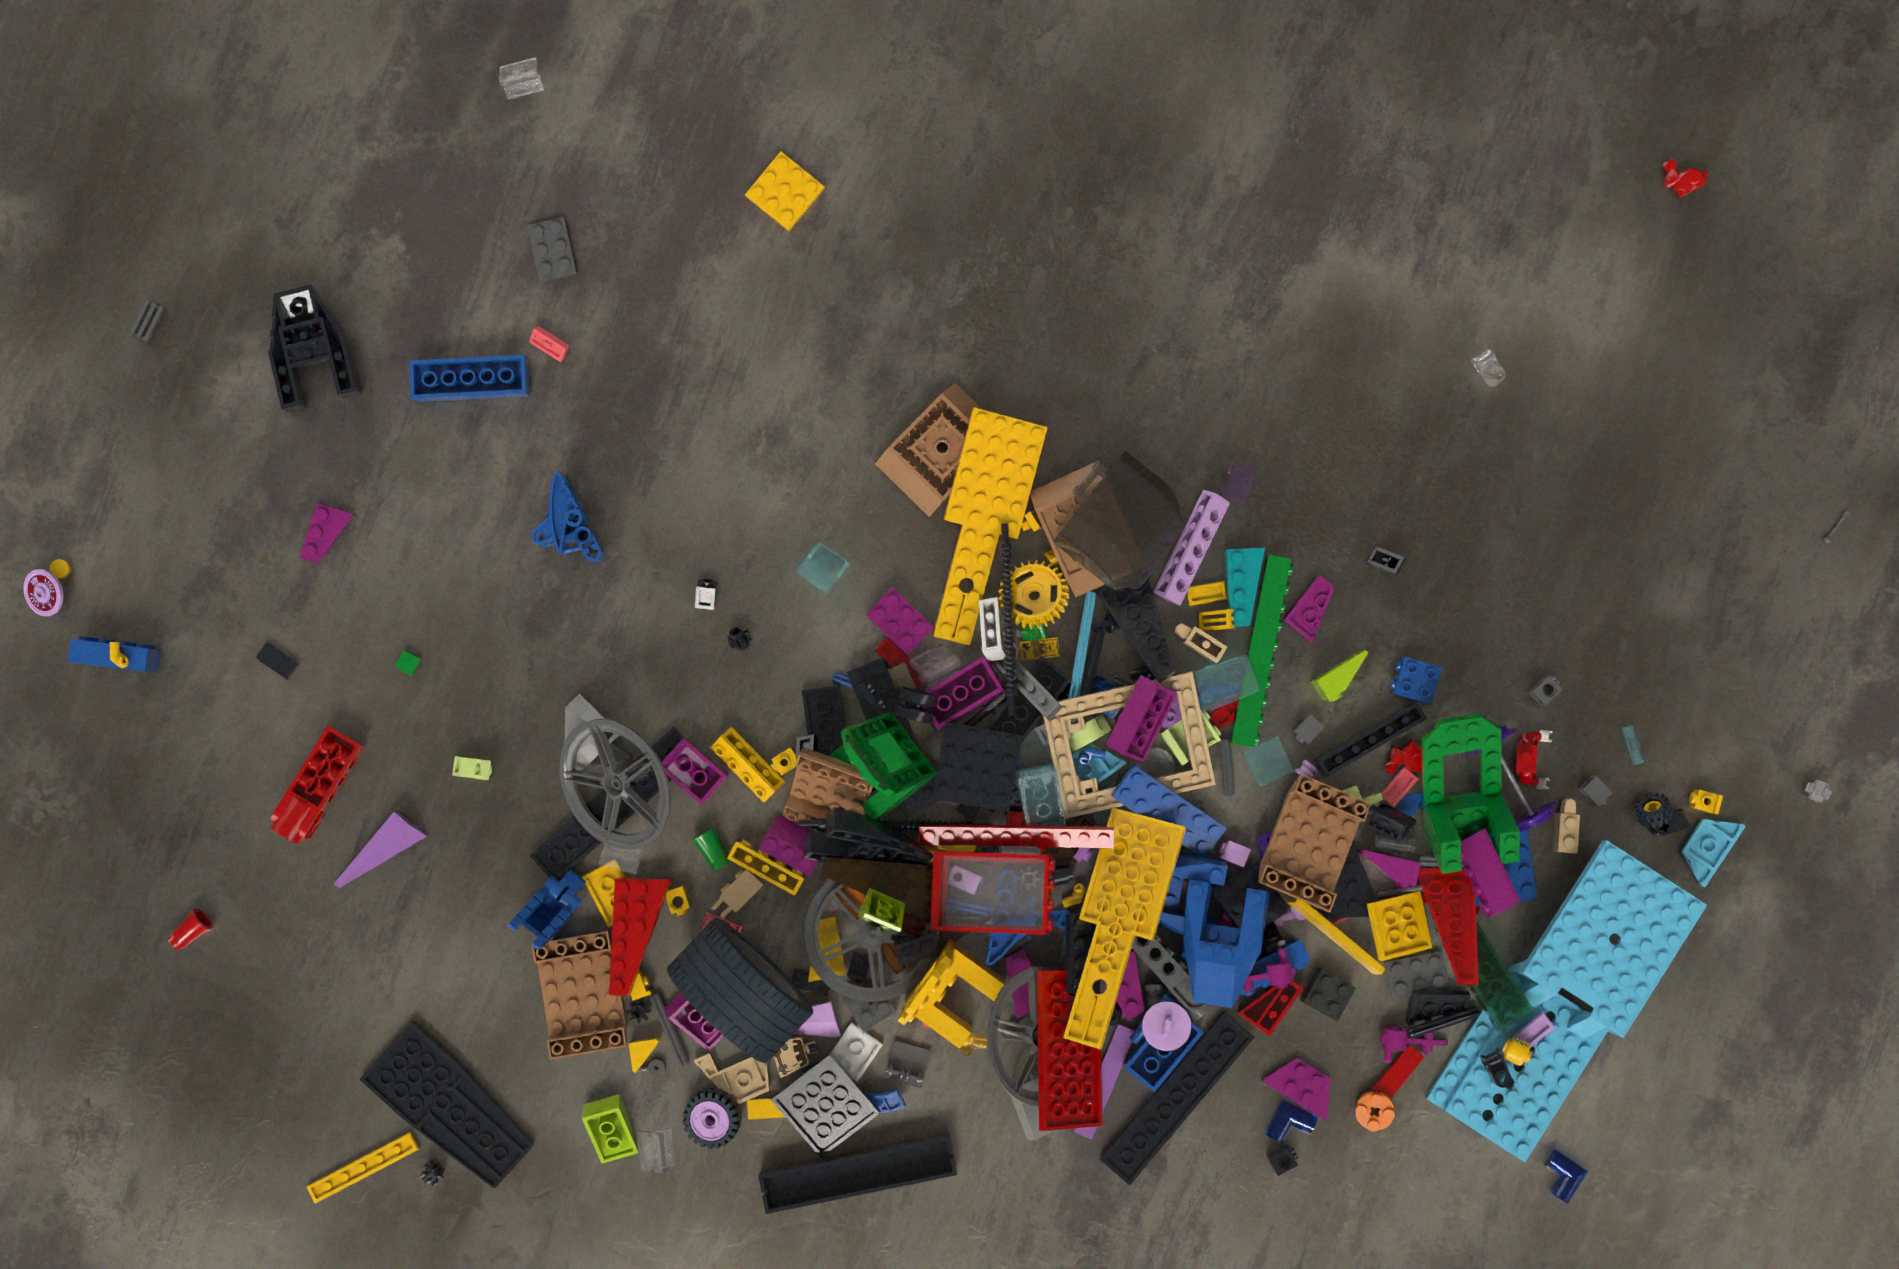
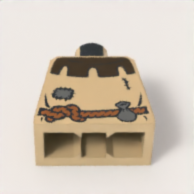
[774,1036,818,1078]

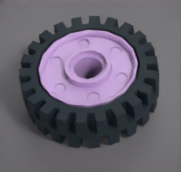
[682,1088,742,1149]

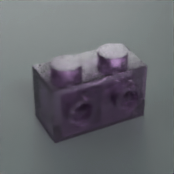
[1219,461,1257,507]

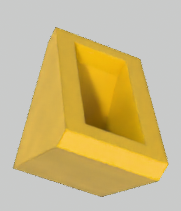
[629,1037,661,1073]

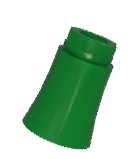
[691,826,730,871]

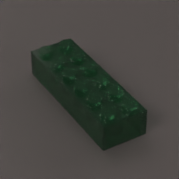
[1434,921,1534,1032]

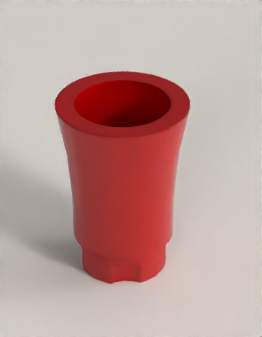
[167,908,213,950]

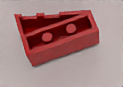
[1238,982,1303,1036]

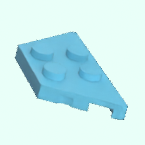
[1072,743,1127,792]
[1680,819,1746,888]

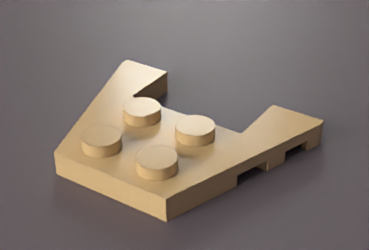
[694,1052,770,1104]

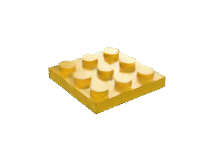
[745,151,825,232]
[1367,891,1432,961]

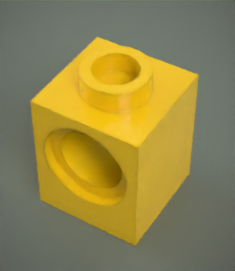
[666,885,692,916]

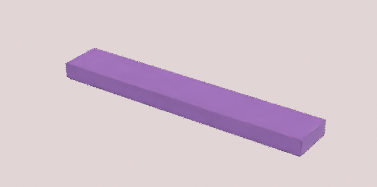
[1074,1024,1135,1140]

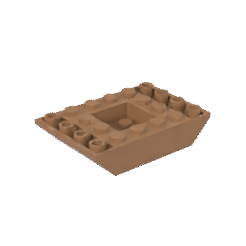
[875,383,983,517]

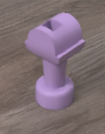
[1274,906,1306,928]

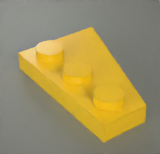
[808,917,846,982]

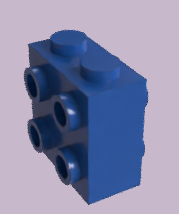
[1390,656,1442,705]

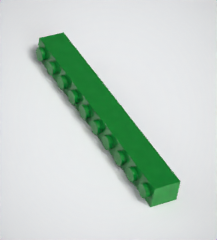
[1230,554,1293,748]

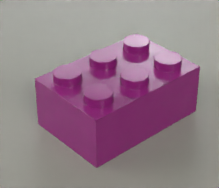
[866,587,934,656]

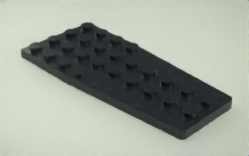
[359,1021,533,1188]

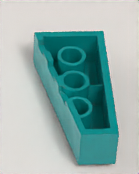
[1224,548,1265,627]

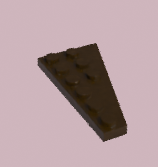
[824,857,933,923]

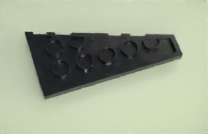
[1096,560,1175,683]
[1323,841,1377,919]

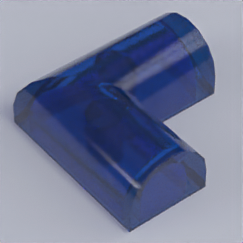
[1265,1099,1318,1144]
[1544,1149,1589,1204]

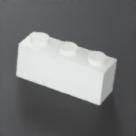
[979,597,1006,662]

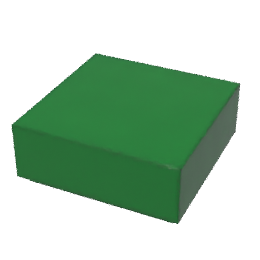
[395,650,422,676]

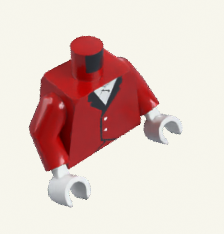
[1516,730,1553,789]

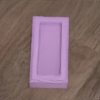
[1511,1011,1555,1047]

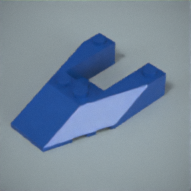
[1158,853,1228,935]
[1183,880,1270,1008]

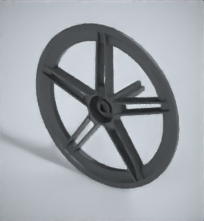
[559,719,671,850]
[804,880,939,1002]
[987,966,1057,1106]

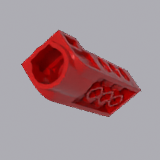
[270,726,365,845]

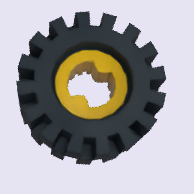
[1634,793,1673,828]

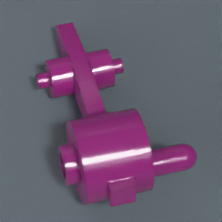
[1242,948,1296,993]
[1379,1025,1448,1063]

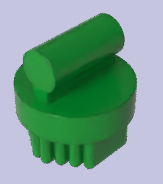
[1021,623,1047,642]

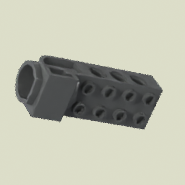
[1132,934,1214,1021]

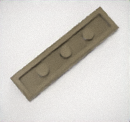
[888,663,935,741]

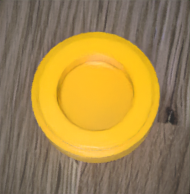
[49,559,71,579]

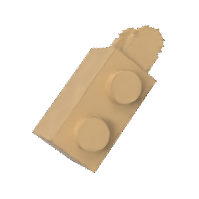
[1175,624,1228,664]
[1552,798,1580,854]
[711,869,764,919]

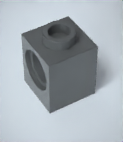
[1528,676,1563,706]
[1292,714,1325,744]
[1578,776,1613,806]

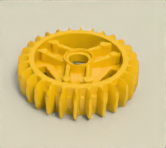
[999,559,1070,630]

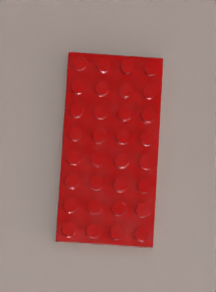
[1037,970,1102,1131]

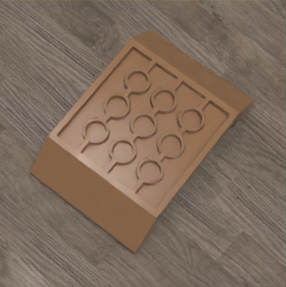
[1030,461,1146,597]
[782,747,873,833]
[1258,774,1371,913]
[531,931,627,1060]

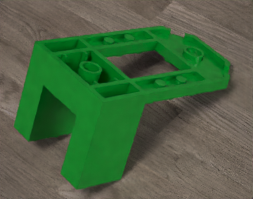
[830,712,938,820]
[1421,713,1520,874]

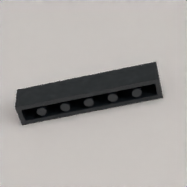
[1314,702,1427,777]

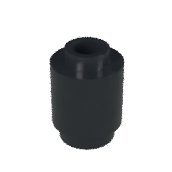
[1052,865,1074,887]

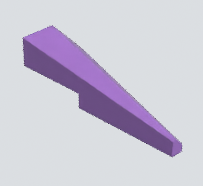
[334,811,427,888]

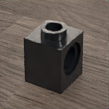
[1266,1145,1299,1176]

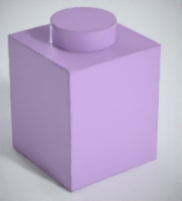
[1219,840,1251,867]

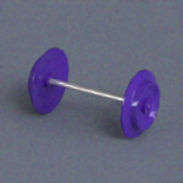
[1466,724,1558,832]

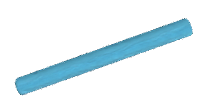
[1068,591,1096,699]

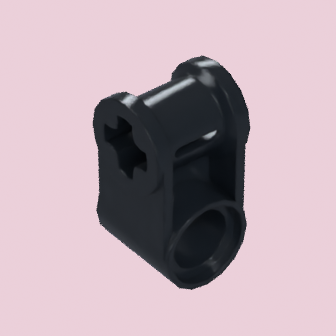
[1649,808,1690,836]
[1480,1048,1512,1088]

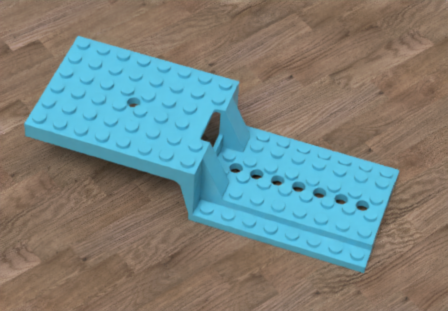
[1425,840,1707,1162]

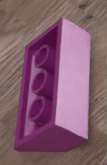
[1106,676,1178,762]
[1461,829,1520,918]

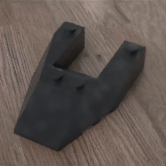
[268,285,362,413]
[803,807,933,865]

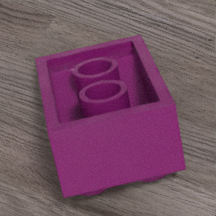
[662,738,729,805]
[1357,848,1421,888]
[665,992,724,1052]

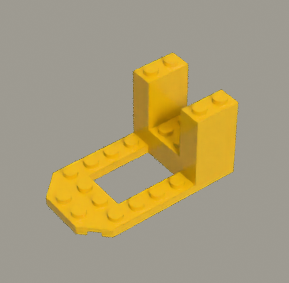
[898,939,1006,1049]

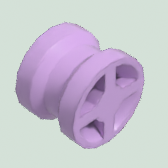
[1295,759,1319,778]

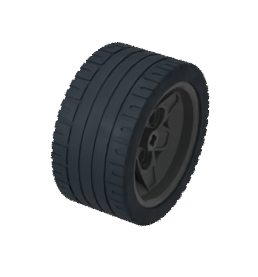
[667,918,813,1063]

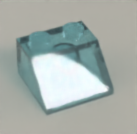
[796,542,850,595]

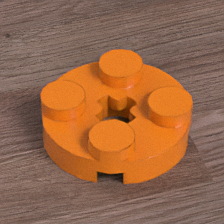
[1355,1091,1395,1132]

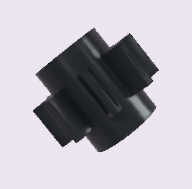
[727,627,752,650]
[626,999,652,1024]
[420,1160,445,1186]

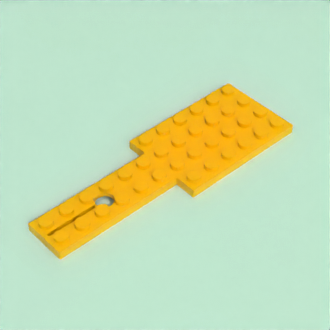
[932,407,1048,645]
[1063,808,1186,1050]

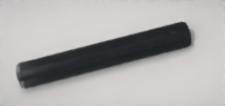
[1080,628,1105,696]
[1407,1006,1480,1039]

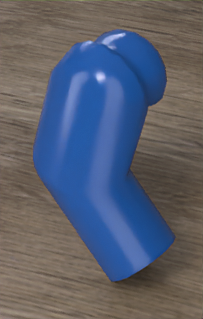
[1078,747,1106,765]

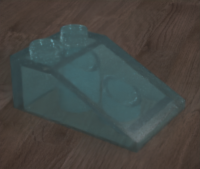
[1193,655,1260,712]
[1016,763,1066,826]

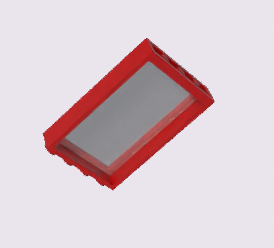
[930,851,1055,935]

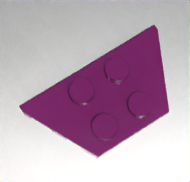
[1261,1057,1331,1121]

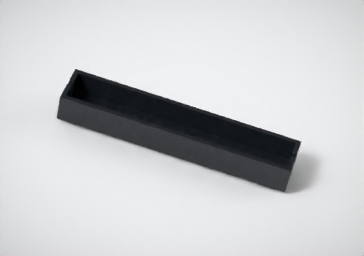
[758,1133,957,1214]

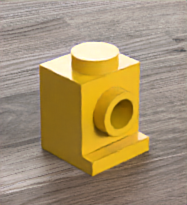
[771,747,797,776]
[1689,789,1723,815]
[631,969,653,1001]

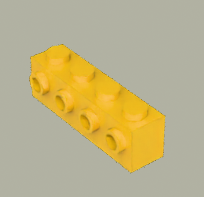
[710,727,785,802]
[727,840,806,896]

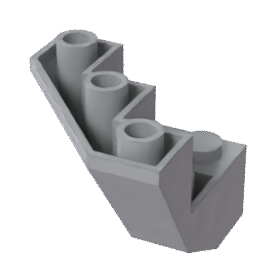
[565,694,619,771]

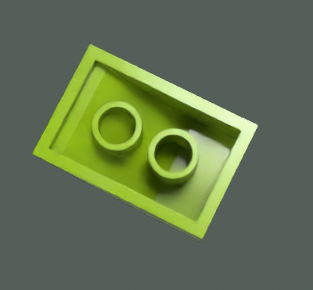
[1311,650,1368,702]
[859,888,905,932]
[582,1094,639,1164]

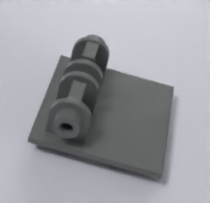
[884,1040,931,1088]

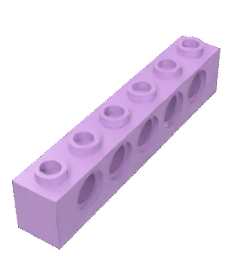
[1153,490,1230,606]

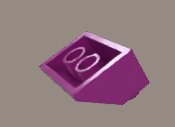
[759,814,818,877]

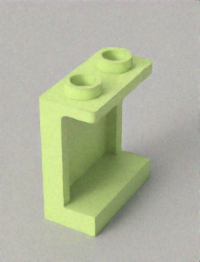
[1160,709,1221,766]

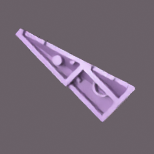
[794,1001,841,1037]

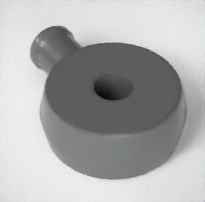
[642,1058,666,1077]

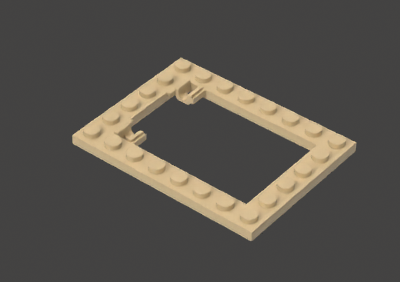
[1043,671,1216,819]

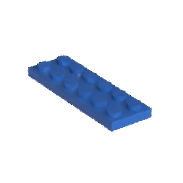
[1111,764,1227,857]

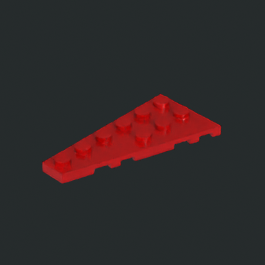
[1418,868,1478,985]
[609,878,672,996]

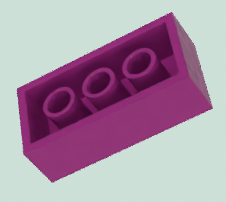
[924,656,1006,730]

